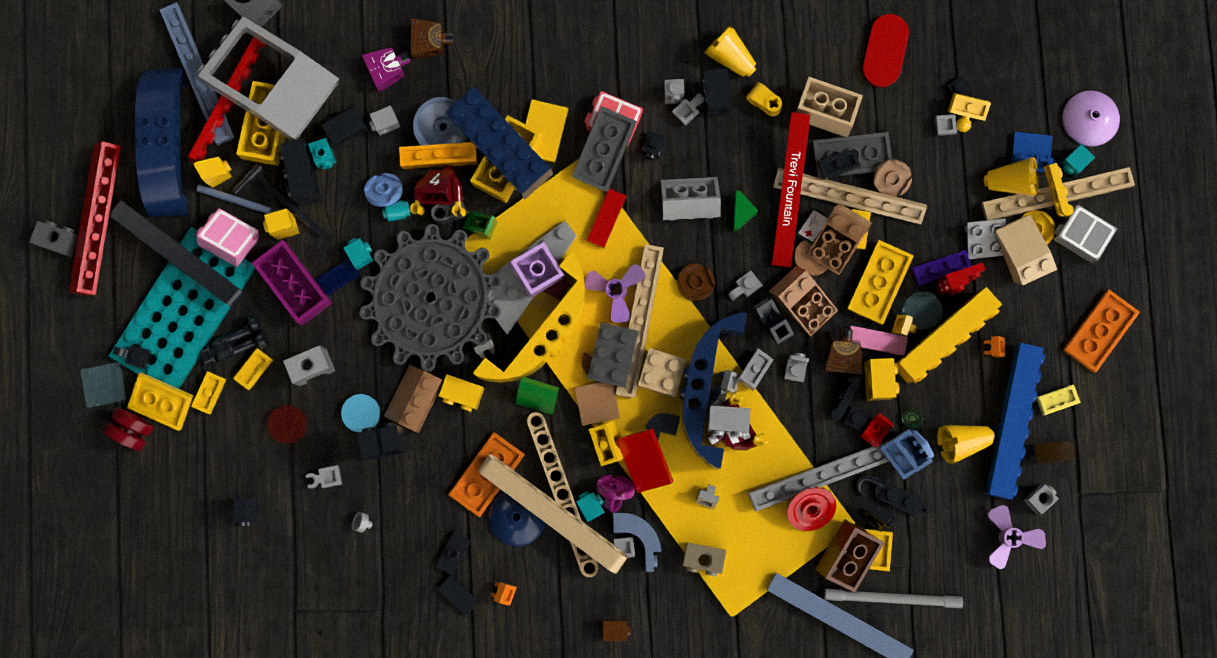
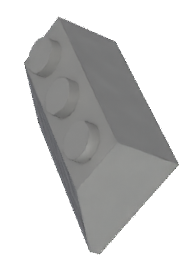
[661,177,721,220]

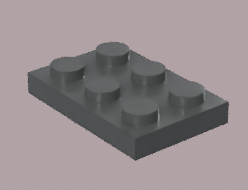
[587,323,639,388]

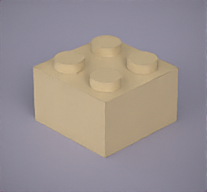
[638,348,686,398]

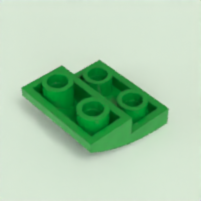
[516,376,559,415]

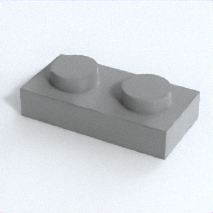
[737,348,774,391]

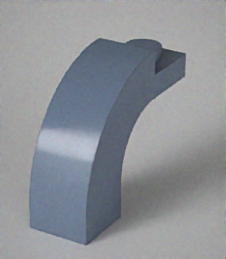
[613,513,661,572]

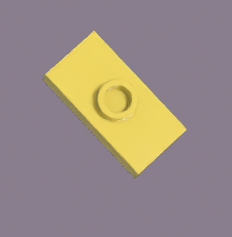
[1036,385,1081,416]

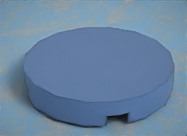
[364,173,403,207]

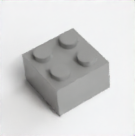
[707,406,751,438]

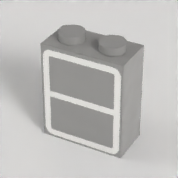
[1053,205,1117,264]

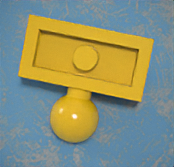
[948,93,991,132]

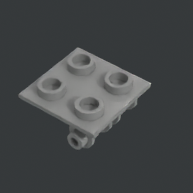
[964,218,1006,259]

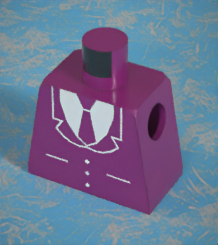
[362,48,411,92]

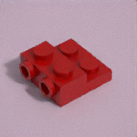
[937,263,985,296]

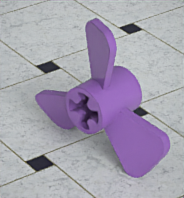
[585,264,645,323]

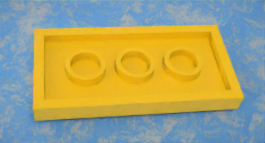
[847,240,914,325]

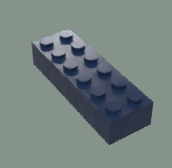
[445,87,553,200]

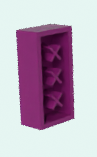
[252,240,332,326]

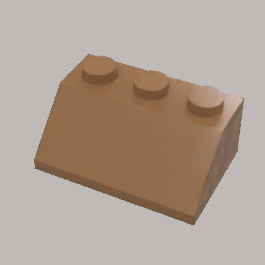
[384,365,444,433]

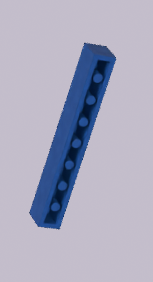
[985,343,1045,500]

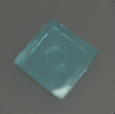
[81,362,127,408]

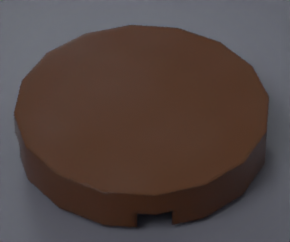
[677,263,715,302]

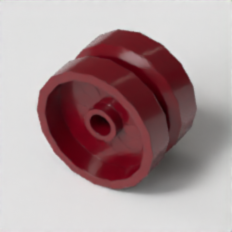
[102,407,154,451]

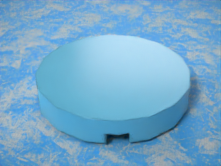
[341,394,380,432]

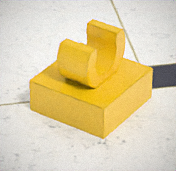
[891,315,918,336]

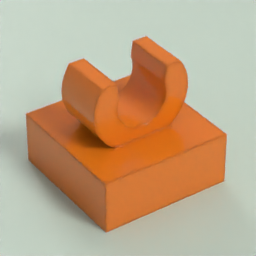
[984,336,1005,357]
[491,582,517,606]

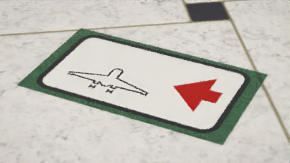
[795,207,829,245]

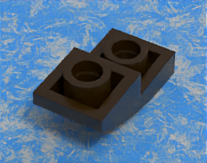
[1032,441,1076,464]

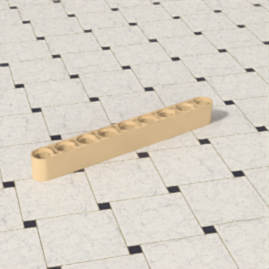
[527,412,598,577]
[478,454,628,574]

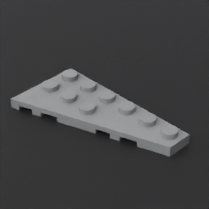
[488,221,577,335]

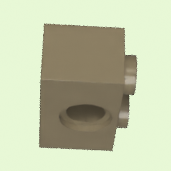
[682,542,726,577]

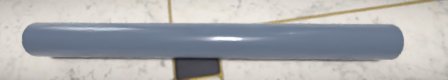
[197,184,271,214]

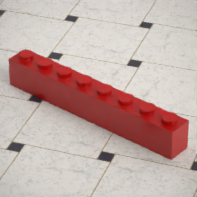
[69,141,121,296]

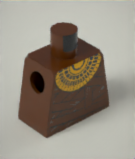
[411,19,454,59]
[824,328,863,374]

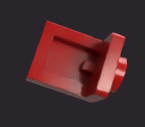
[861,413,894,448]

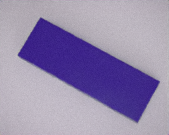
[911,250,972,287]

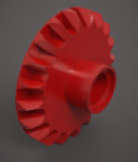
[786,486,837,531]

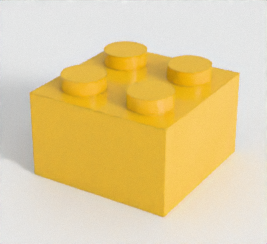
[864,358,899,401]

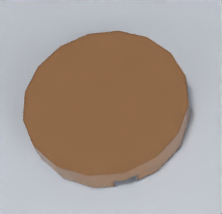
[873,159,912,197]
[794,239,828,276]

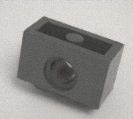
[29,220,78,258]

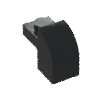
[754,297,794,344]
[645,413,680,440]

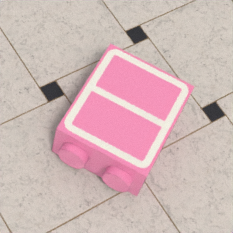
[196,208,258,267]

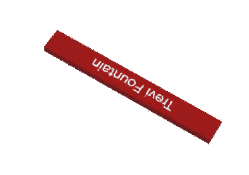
[772,112,811,267]

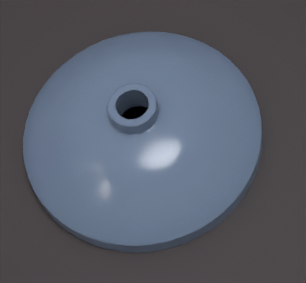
[413,97,468,146]

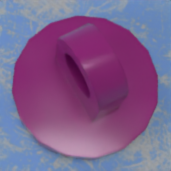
[596,475,635,513]

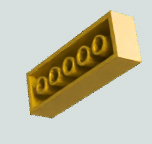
[897,287,1002,384]

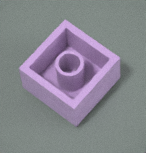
[510,242,564,299]

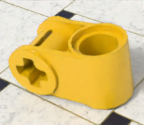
[746,82,782,117]

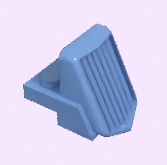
[880,430,934,479]

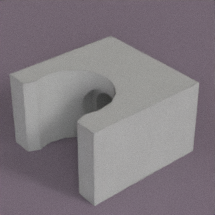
[283,346,335,386]

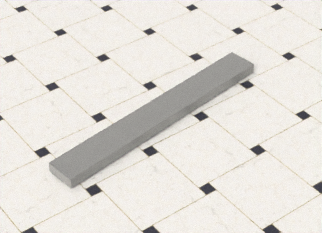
[748,440,890,512]

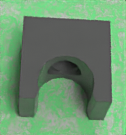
[225,0,282,27]

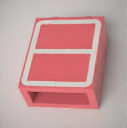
[584,91,643,147]

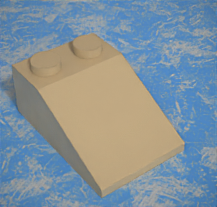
[995,215,1057,285]

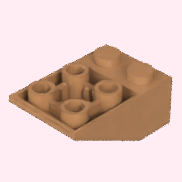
[807,203,872,275]
[769,266,838,336]

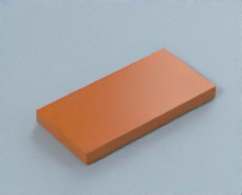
[1063,289,1140,373]
[448,432,525,518]

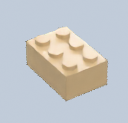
[796,77,863,137]

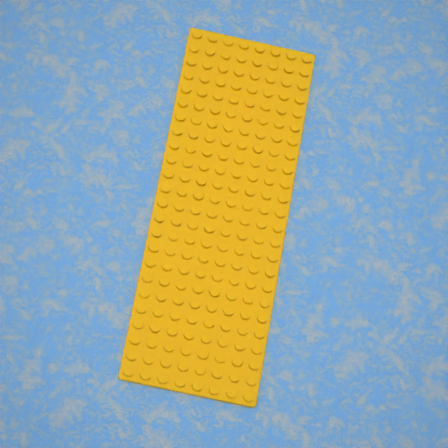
[465,158,855,617]

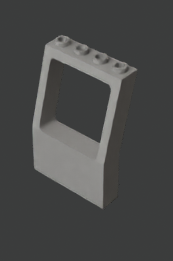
[197,17,339,141]

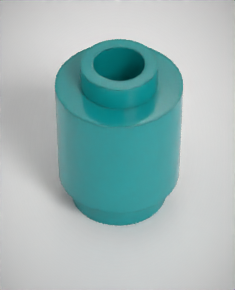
[382,200,411,222]

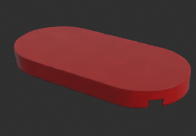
[862,14,909,88]

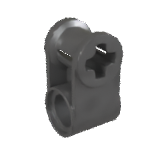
[431,198,469,225]

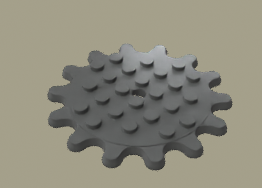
[360,224,502,371]

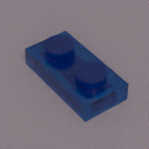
[317,259,360,296]

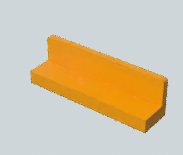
[399,142,478,170]

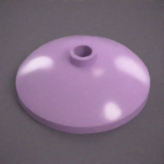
[1062,91,1120,147]

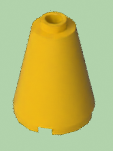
[704,25,756,77]
[984,157,1039,196]
[937,425,995,464]

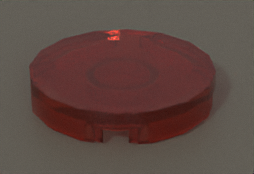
[268,405,307,444]

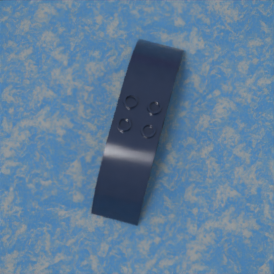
[135,68,188,217]
[680,312,747,469]

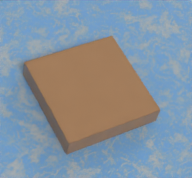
[575,382,620,426]

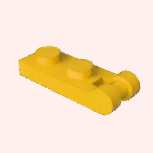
[1044,163,1074,217]

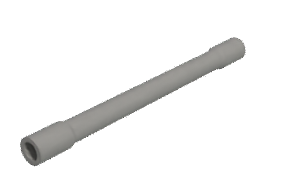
[824,588,963,608]

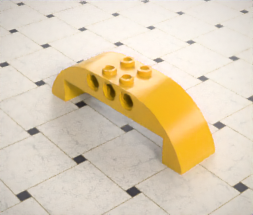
[473,251,586,383]

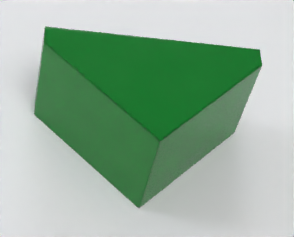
[733,191,758,232]
[463,211,497,240]

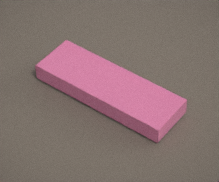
[850,326,908,356]

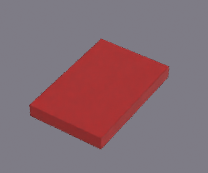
[617,428,674,493]

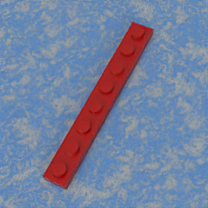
[188,37,266,163]

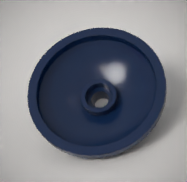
[489,492,546,546]

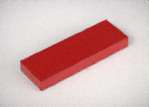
[587,189,627,249]

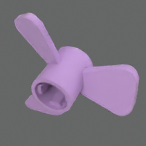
[988,505,1046,569]

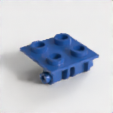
[1012,132,1054,173]

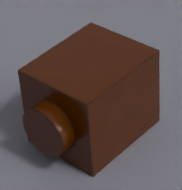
[603,620,631,641]

